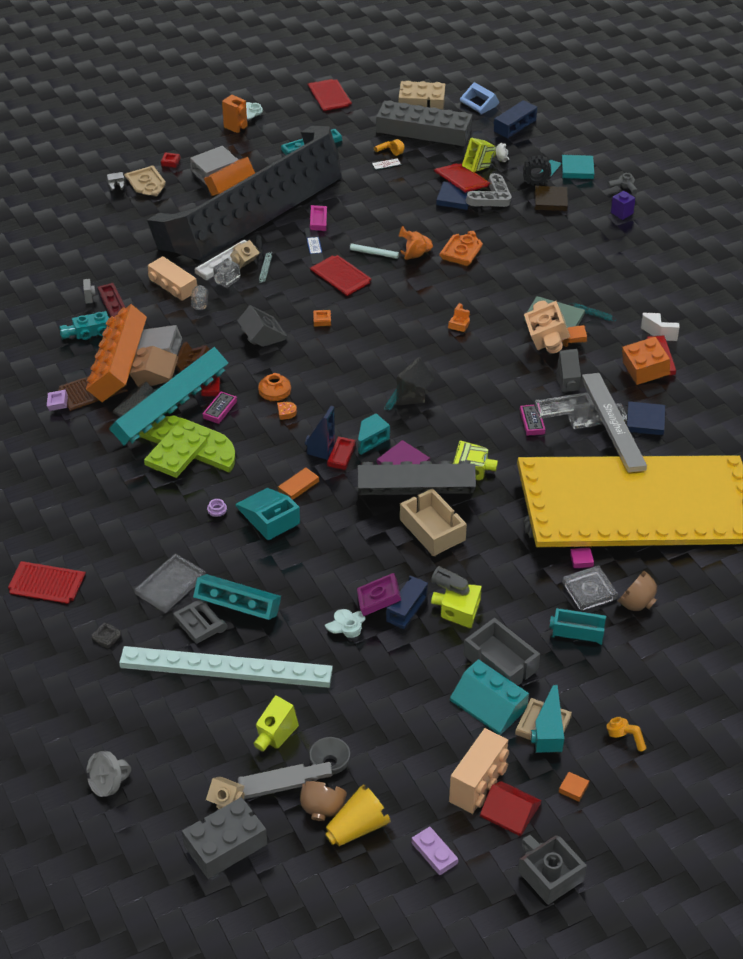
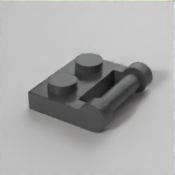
[173,599,228,644]

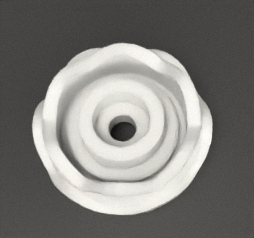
[496,143,509,162]

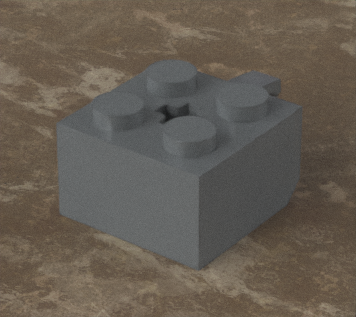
[518,835,587,905]

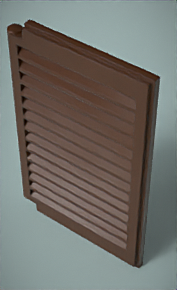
[58,376,127,411]

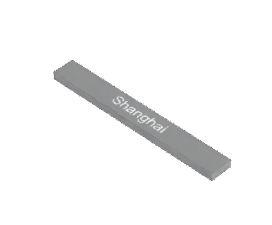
[581,373,647,473]

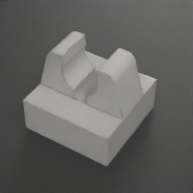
[107,172,124,192]

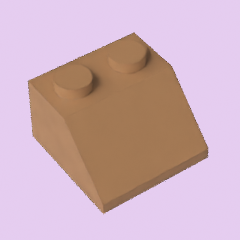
[129,346,178,389]

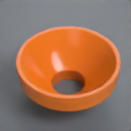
[258,373,291,401]

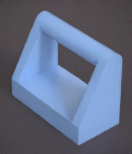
[460,82,500,114]

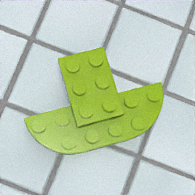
[139,415,235,478]

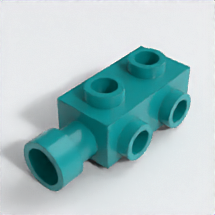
[59,311,109,340]

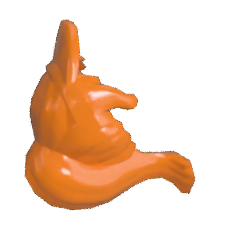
[399,226,433,260]

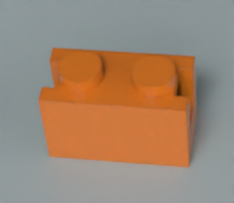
[222,95,247,133]

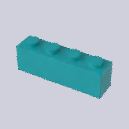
[193,574,281,620]

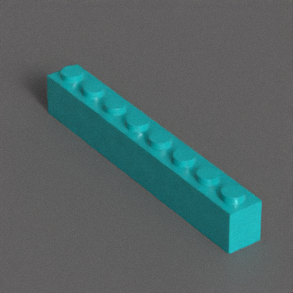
[109,347,228,445]

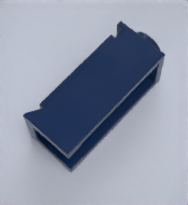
[386,576,428,629]

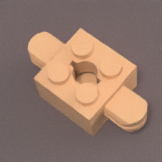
[524,301,570,353]

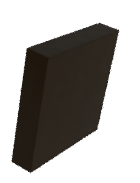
[535,186,568,211]

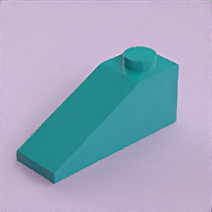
[530,685,564,752]

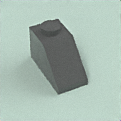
[556,349,581,392]

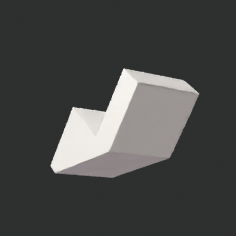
[641,313,680,341]

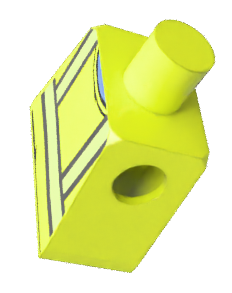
[462,138,496,172]
[453,441,498,480]

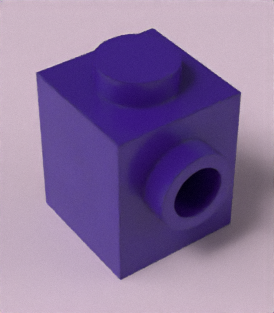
[611,191,635,220]

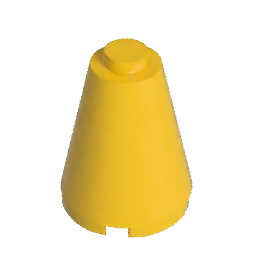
[325,784,391,846]

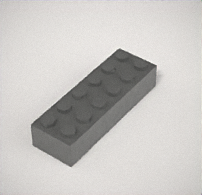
[376,101,472,146]
[358,461,476,495]

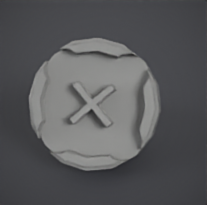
[87,751,131,797]

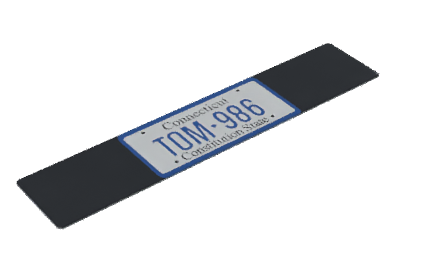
[304,228,324,264]

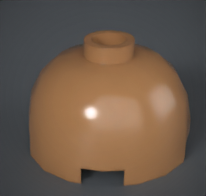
[618,571,657,611]
[300,781,347,821]

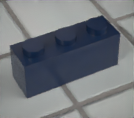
[494,100,537,138]

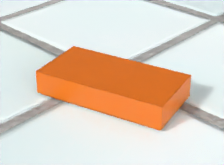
[278,468,319,500]

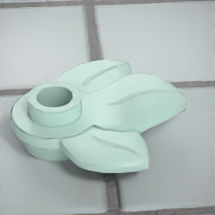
[246,102,263,120]
[325,609,365,638]

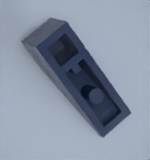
[305,406,335,460]

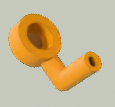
[374,139,404,156]
[607,717,646,751]

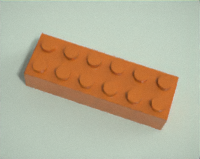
[86,304,147,402]

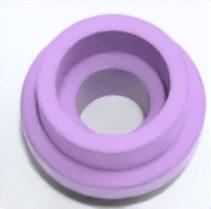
[207,499,227,517]

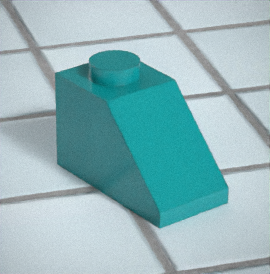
[358,414,390,455]

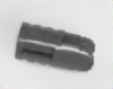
[431,566,470,595]

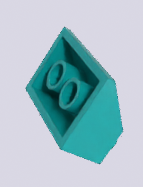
[450,659,529,735]

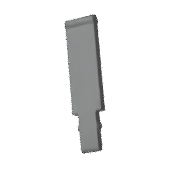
[238,762,332,800]

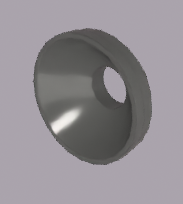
[310,737,350,774]

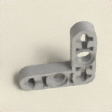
[466,173,512,207]

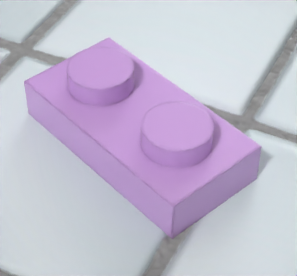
[411,826,458,876]

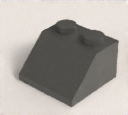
[237,305,288,347]

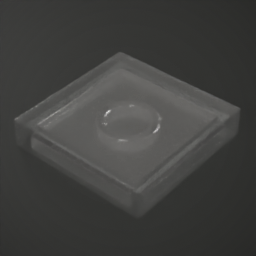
[562,566,618,611]

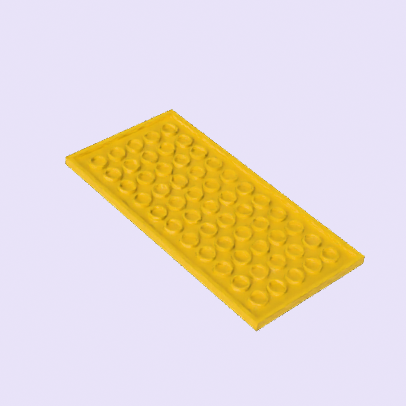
[517,456,743,547]

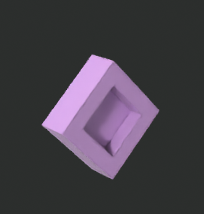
[47,390,68,411]

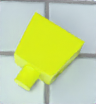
[431,585,482,628]
[253,695,299,752]

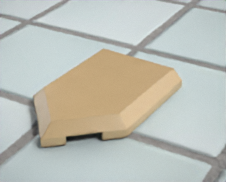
[124,166,166,196]

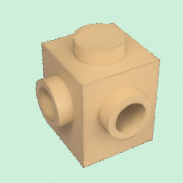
[230,240,259,269]
[206,777,245,809]

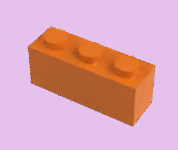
[204,157,255,196]

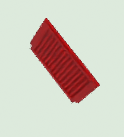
[308,79,352,111]
[434,163,490,193]
[310,255,372,296]
[8,561,86,604]

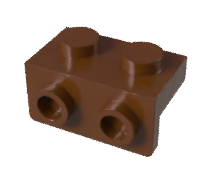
[175,342,210,373]

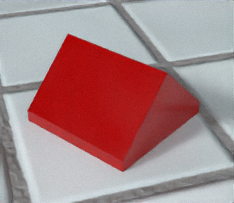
[480,781,542,836]

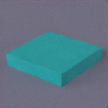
[562,155,594,179]

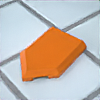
[439,231,483,266]

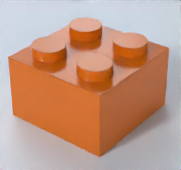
[622,337,670,385]

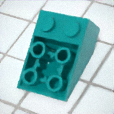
[235,488,300,540]

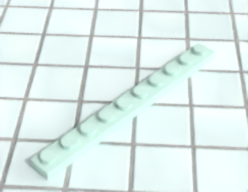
[119,646,333,688]

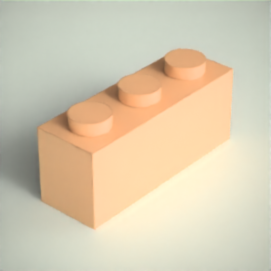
[148,256,198,301]

